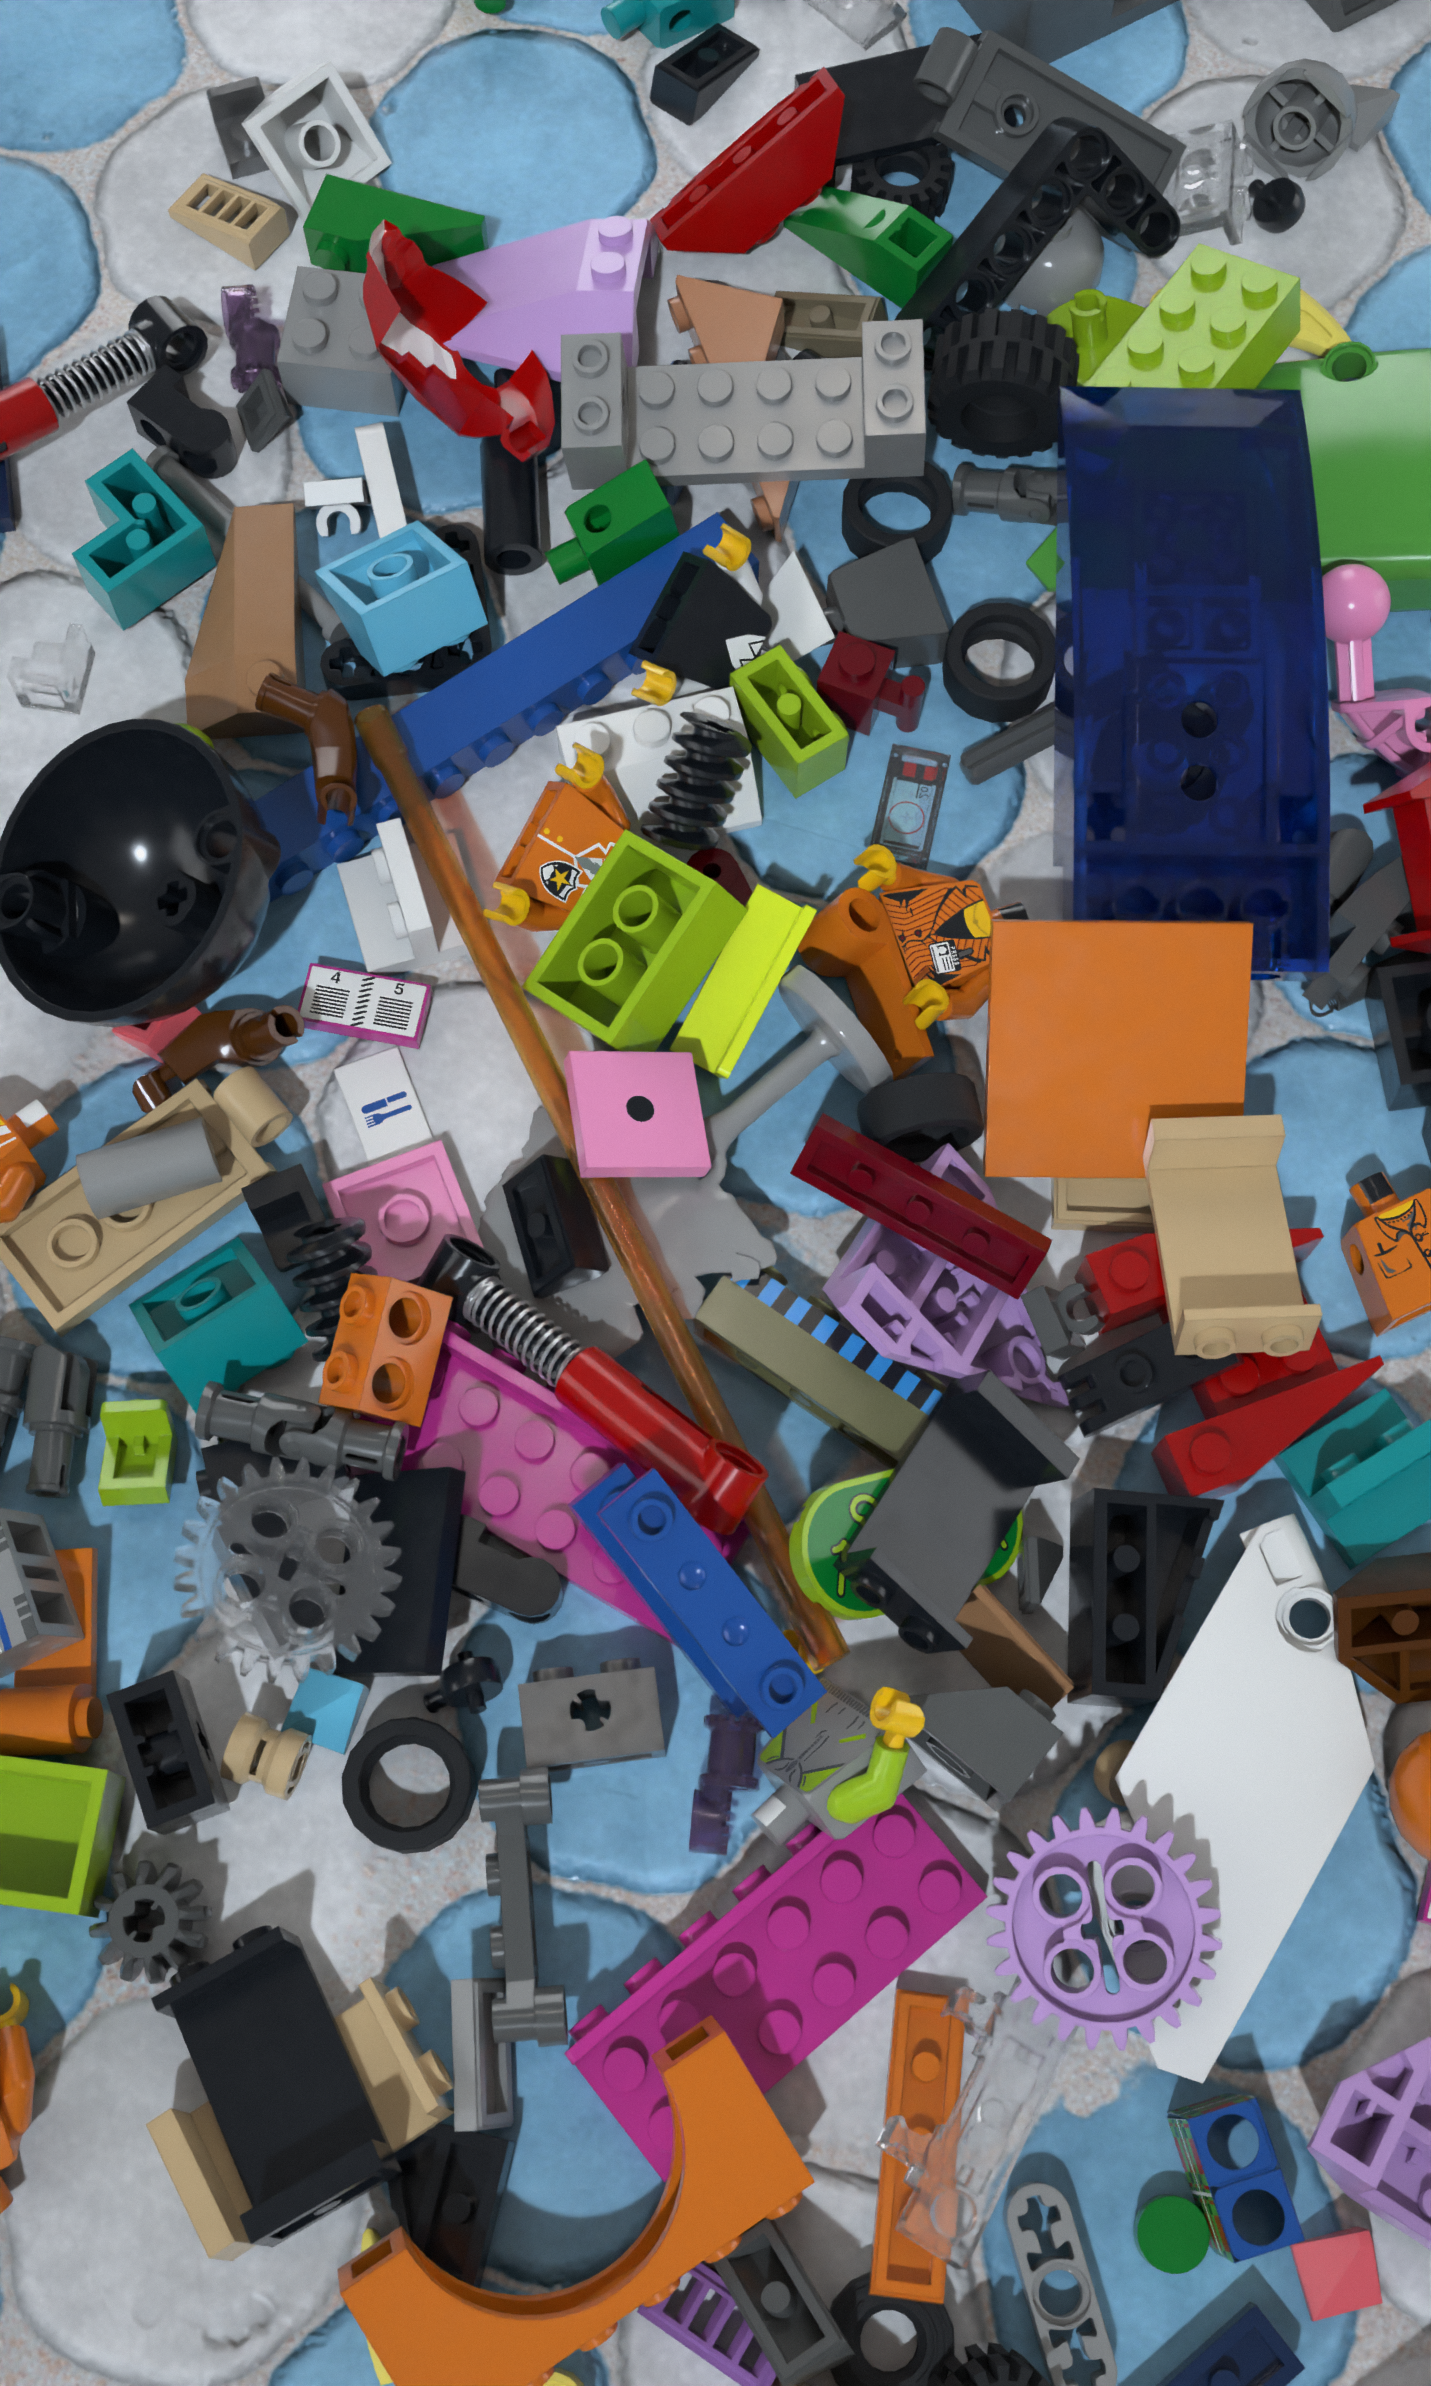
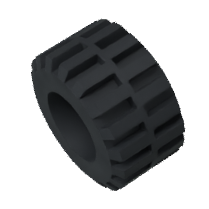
[927,308,1079,459]

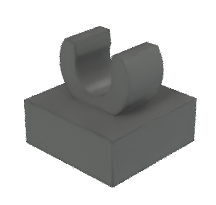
[1020,1283,1105,1360]

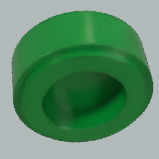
[1133,2194,1210,2274]

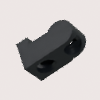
[127,364,238,479]
[452,1514,564,1624]

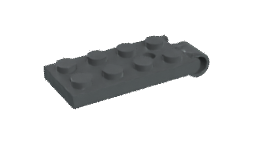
[913,27,1187,252]

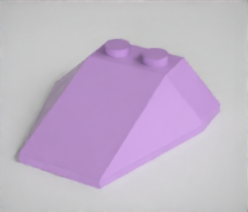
[432,216,659,382]

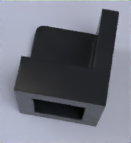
[241,1163,326,1273]

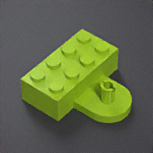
[1046,243,1300,489]

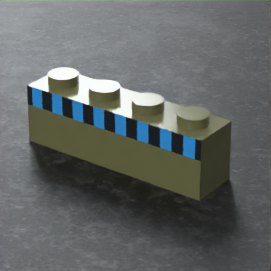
[693,1266,947,1469]

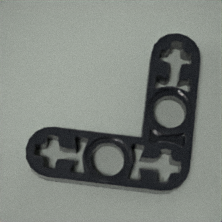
[320,524,493,701]

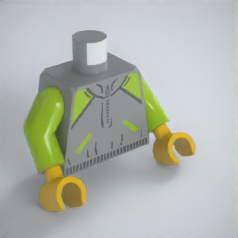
[751,1629,927,1846]

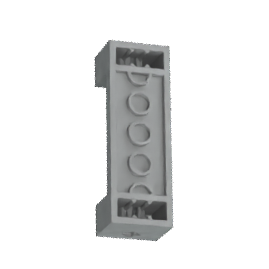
[561,319,926,490]

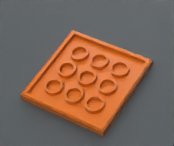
[983,919,1253,1178]

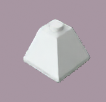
[241,60,392,223]

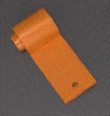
[798,887,935,1081]
[0,1547,104,1757]

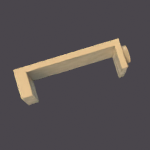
[1142,1114,1322,1359]
[146,1977,454,2261]

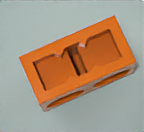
[318,1273,453,1427]

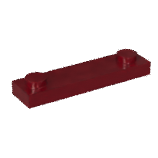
[790,1113,1052,1300]

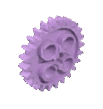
[986,1807,1222,2051]

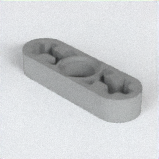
[1003,2181,1117,2386]

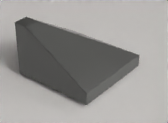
[1016,1536,1063,1614]

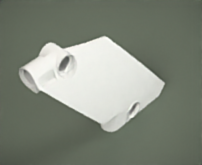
[1087,1513,1375,2084]

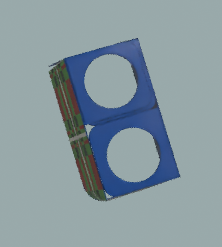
[1167,2093,1305,2263]

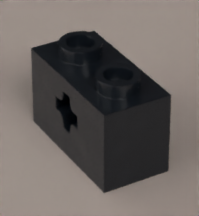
[106,1670,231,1835]

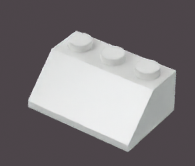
[556,686,762,849]

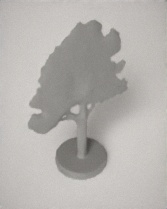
[470,965,893,1359]

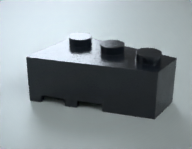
[1067,1488,1225,1709]

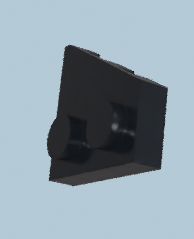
[387,2122,516,2288]

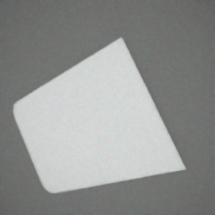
[761,550,835,662]

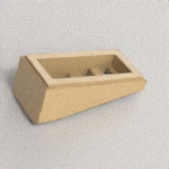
[168,173,290,271]

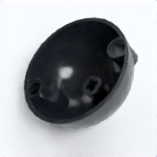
[0,719,281,1028]

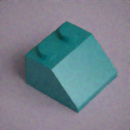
[128,1236,308,1413]

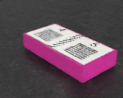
[298,963,433,1049]

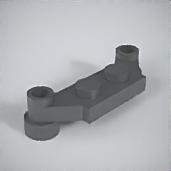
[478,1766,568,2047]

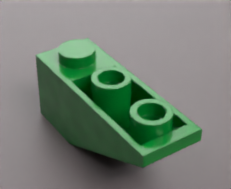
[784,185,954,309]

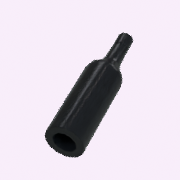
[480,368,542,576]

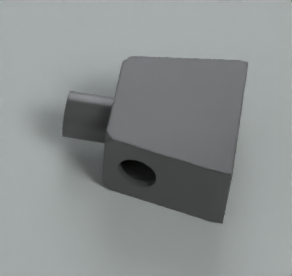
[820,537,949,669]

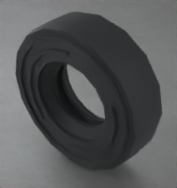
[829,2272,955,2386]

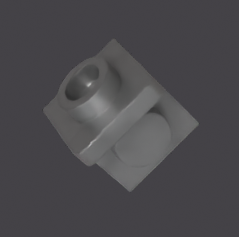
[206,76,270,180]

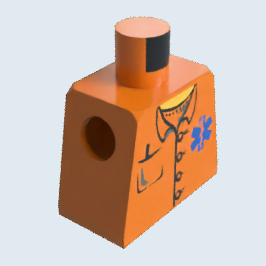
[1341,1172,1431,1337]

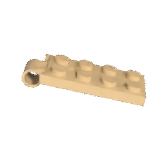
[0,1066,293,1337]

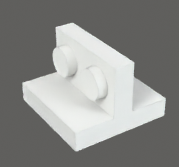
[337,818,488,977]

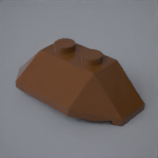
[1333,1552,1431,1704]

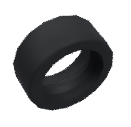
[841,461,953,565]
[942,603,1058,723]
[857,1072,984,1163]
[342,1717,476,1854]

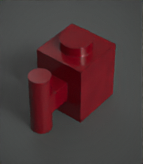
[816,631,925,736]

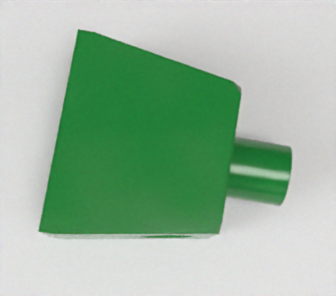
[544,459,680,586]

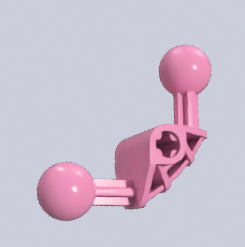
[1310,564,1431,779]

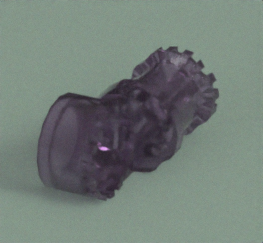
[221,284,282,394]
[689,1714,765,1856]

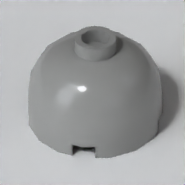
[1242,59,1358,181]
[994,201,1104,317]

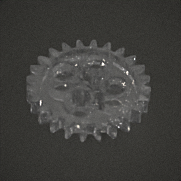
[173,1457,402,1684]

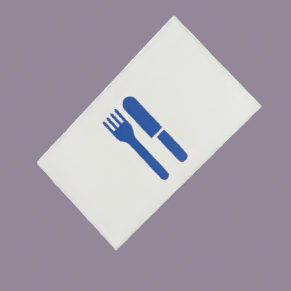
[333,1046,434,1166]

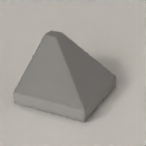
[1348,84,1400,152]

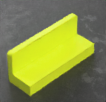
[669,884,817,1079]

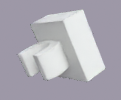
[303,477,369,537]

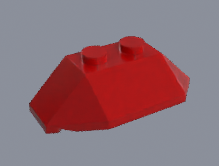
[650,67,845,254]

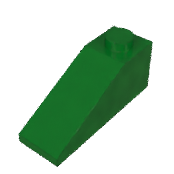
[303,174,489,274]

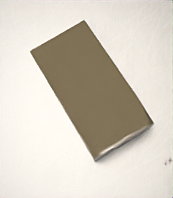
[774,291,888,358]

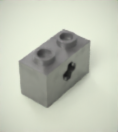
[518,1658,666,1772]

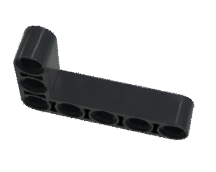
[895,117,1181,371]

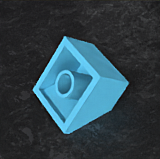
[314,520,488,677]

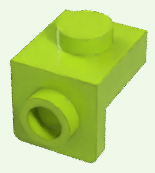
[98,1399,178,1506]

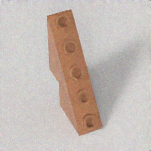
[667,275,799,542]

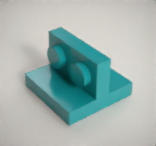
[1274,1388,1431,1570]

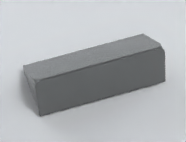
[713,2217,855,2386]

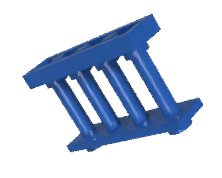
[567,1462,827,1739]

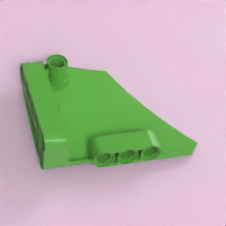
[1026,341,1431,612]

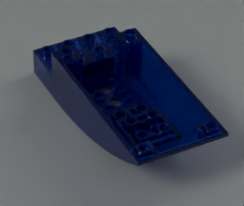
[1053,386,1330,982]

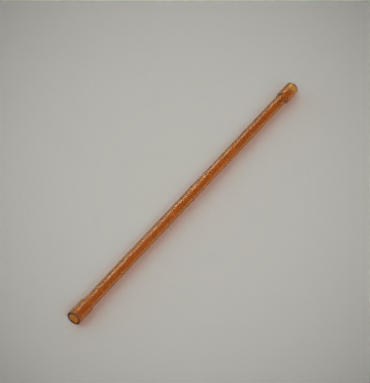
[354,705,851,1671]

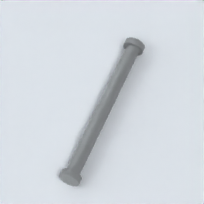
[146,445,350,644]

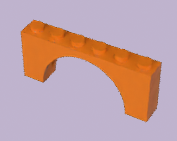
[337,2015,815,2386]

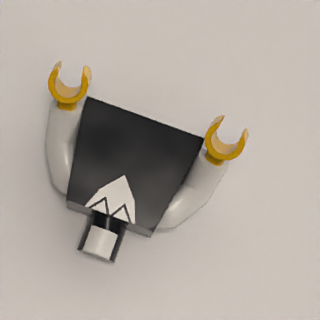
[629,523,772,706]

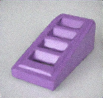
[637,2262,777,2386]

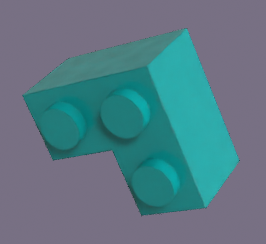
[72,448,217,631]

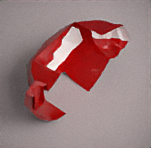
[363,219,555,462]

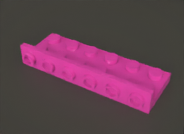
[359,1320,757,1647]
[564,1793,988,2182]

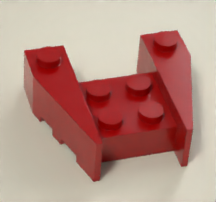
[1074,1228,1384,1499]

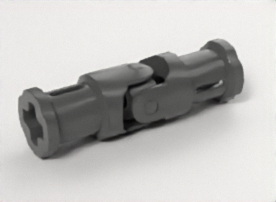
[952,464,1135,532]
[195,1381,409,1481]

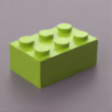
[522,829,748,1052]

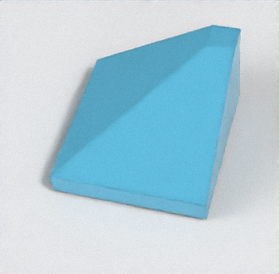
[281,1667,370,1755]

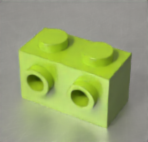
[729,645,850,799]

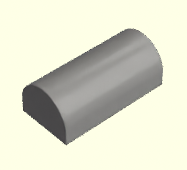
[76,1117,223,1220]

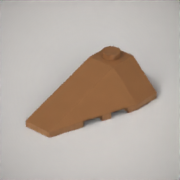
[185,503,306,740]

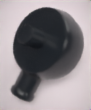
[1248,178,1306,234]
[423,1651,503,1714]

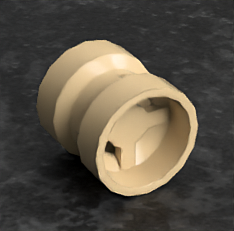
[220,1712,312,1801]

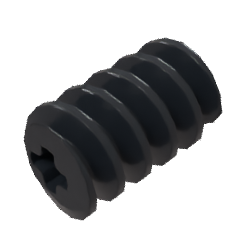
[640,712,752,851]
[286,1217,378,1362]

